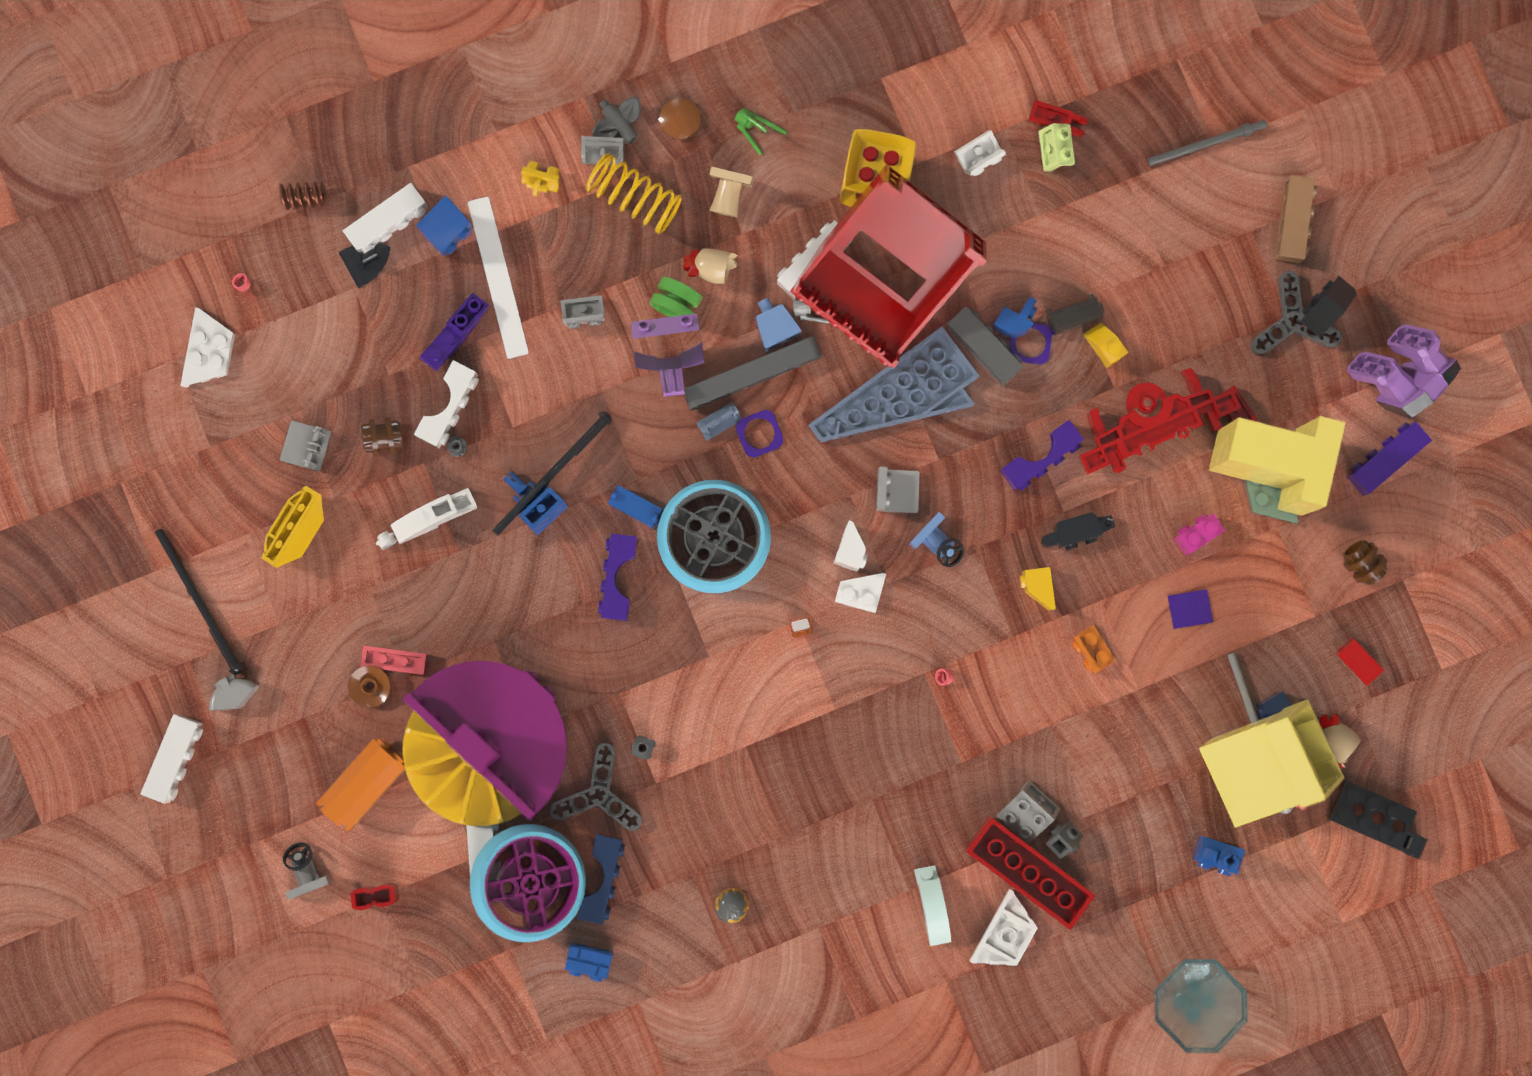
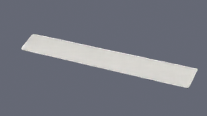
[468,197,529,359]

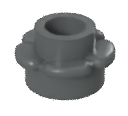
[446,436,467,457]

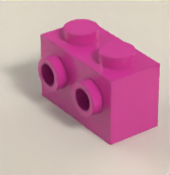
[1174,513,1225,556]

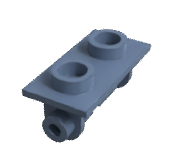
[696,402,742,441]

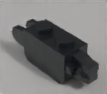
[1040,512,1115,551]

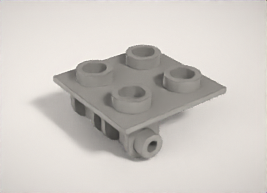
[280,420,332,472]

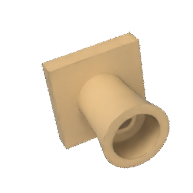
[709,166,754,218]

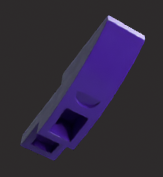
[420,292,489,372]

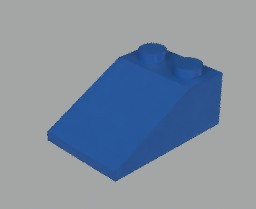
[416,195,473,257]

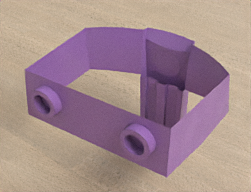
[631,314,704,397]

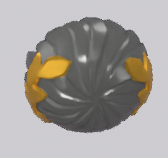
[714,888,749,923]

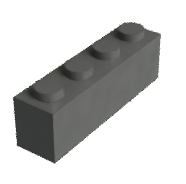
[946,306,1023,387]

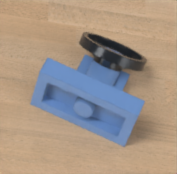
[909,512,964,567]

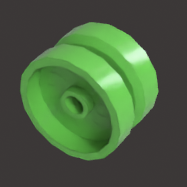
[649,276,703,317]

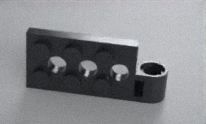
[1329,781,1428,859]

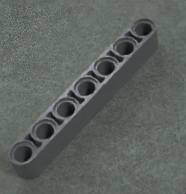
[683,336,823,411]

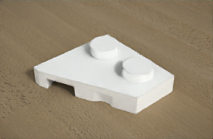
[835,573,886,613]

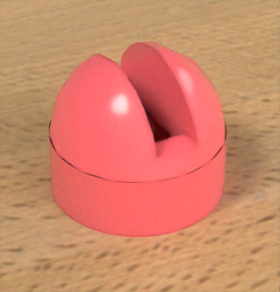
[232,273,251,292]
[935,668,954,686]

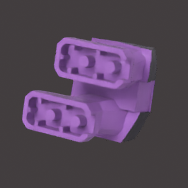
[1347,324,1461,417]

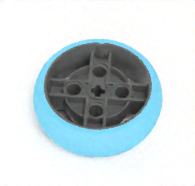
[657,480,771,593]

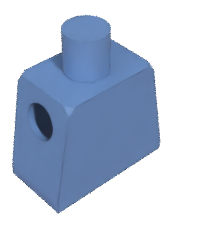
[756,298,801,352]

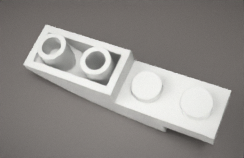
[391,488,477,544]

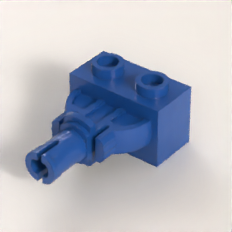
[504,471,568,536]
[1192,836,1245,877]

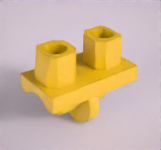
[521,161,559,196]

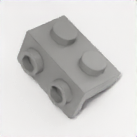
[560,295,606,329]

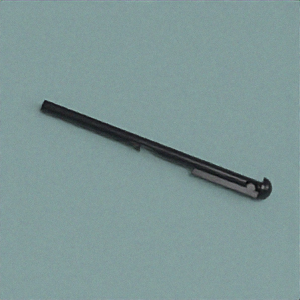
[492,411,612,536]
[155,529,245,675]

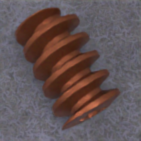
[279,181,326,210]

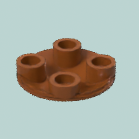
[660,98,701,140]

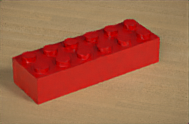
[964,816,1096,930]

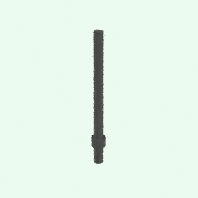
[1147,120,1267,166]

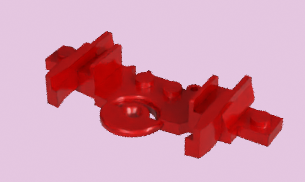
[1078,368,1241,475]

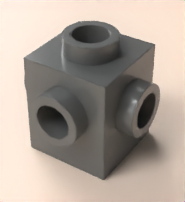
[1046,820,1083,859]

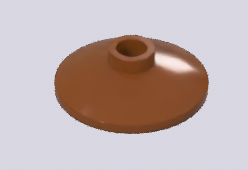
[348,665,391,708]

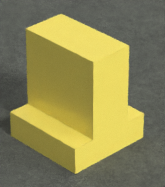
[1209,416,1345,516]
[1199,699,1344,827]

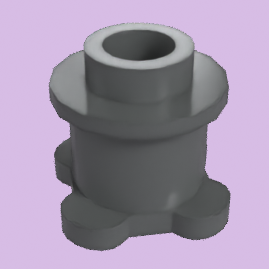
[631,736,655,760]

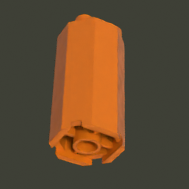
[316,738,405,832]

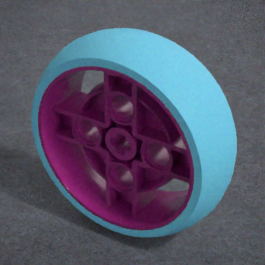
[470,824,586,942]

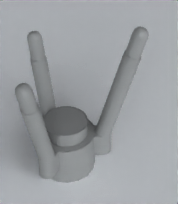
[793,300,830,324]

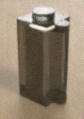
[1046,293,1105,337]

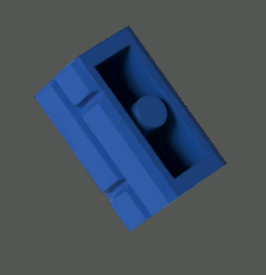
[565,942,614,982]

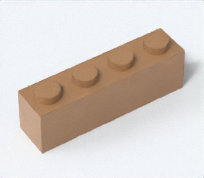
[1275,175,1317,264]

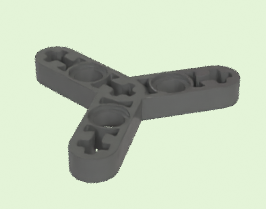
[1250,271,1342,355]
[550,743,642,831]

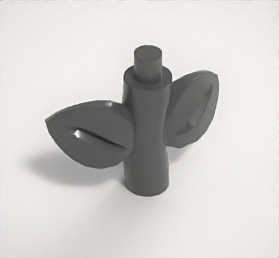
[592,97,641,145]

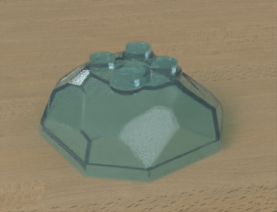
[1154,959,1248,1053]

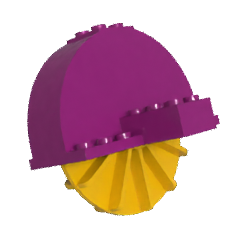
[402,661,568,826]

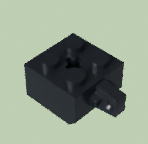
[1300,276,1357,337]

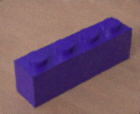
[1347,421,1432,496]

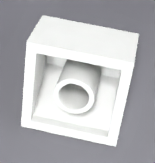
[833,521,868,572]

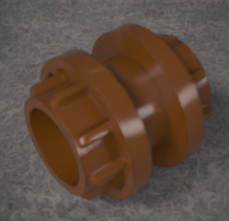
[361,417,402,456]
[1343,540,1387,585]

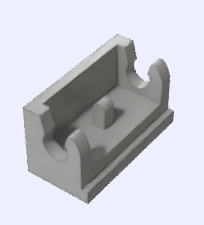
[581,136,625,166]

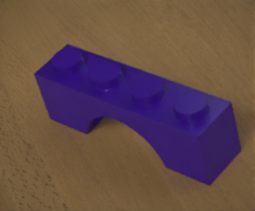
[1000,420,1084,491]
[598,534,638,621]

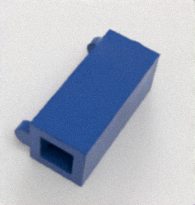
[608,485,663,529]

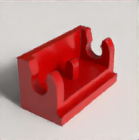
[1336,638,1384,686]

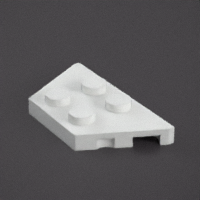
[180,307,235,388]
[969,889,1037,966]

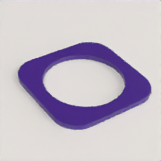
[1009,323,1052,365]
[736,410,783,457]

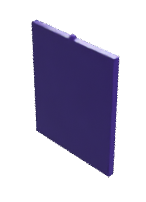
[1168,589,1213,629]

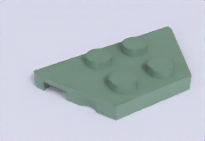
[1244,480,1298,524]

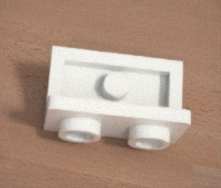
[954,130,1006,176]

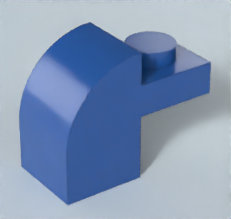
[993,297,1037,337]

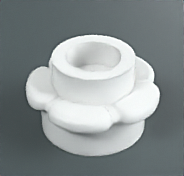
[376,531,396,550]

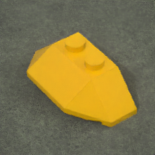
[262,486,324,568]

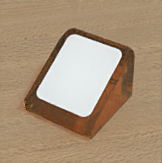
[789,618,813,638]

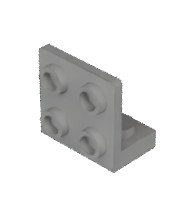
[876,467,920,513]
[997,780,1061,844]

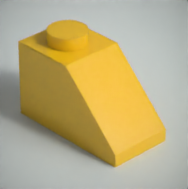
[1083,322,1128,368]
[1020,567,1056,611]

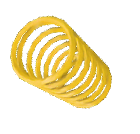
[586,152,682,234]

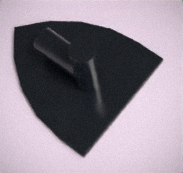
[338,243,391,289]

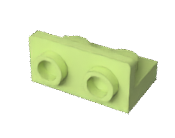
[1039,123,1075,171]

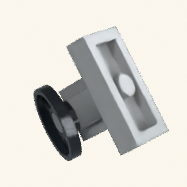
[283,842,333,900]

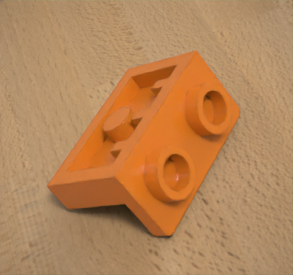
[1071,625,1116,674]

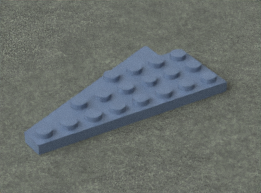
[808,327,979,443]

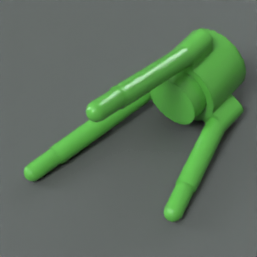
[735,107,787,155]

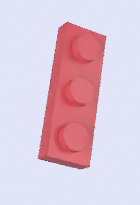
[360,646,428,675]

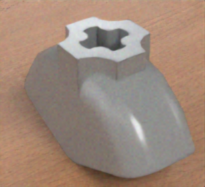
[209,674,259,710]

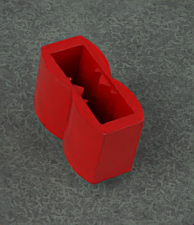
[350,883,399,910]

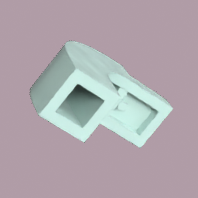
[914,865,951,946]

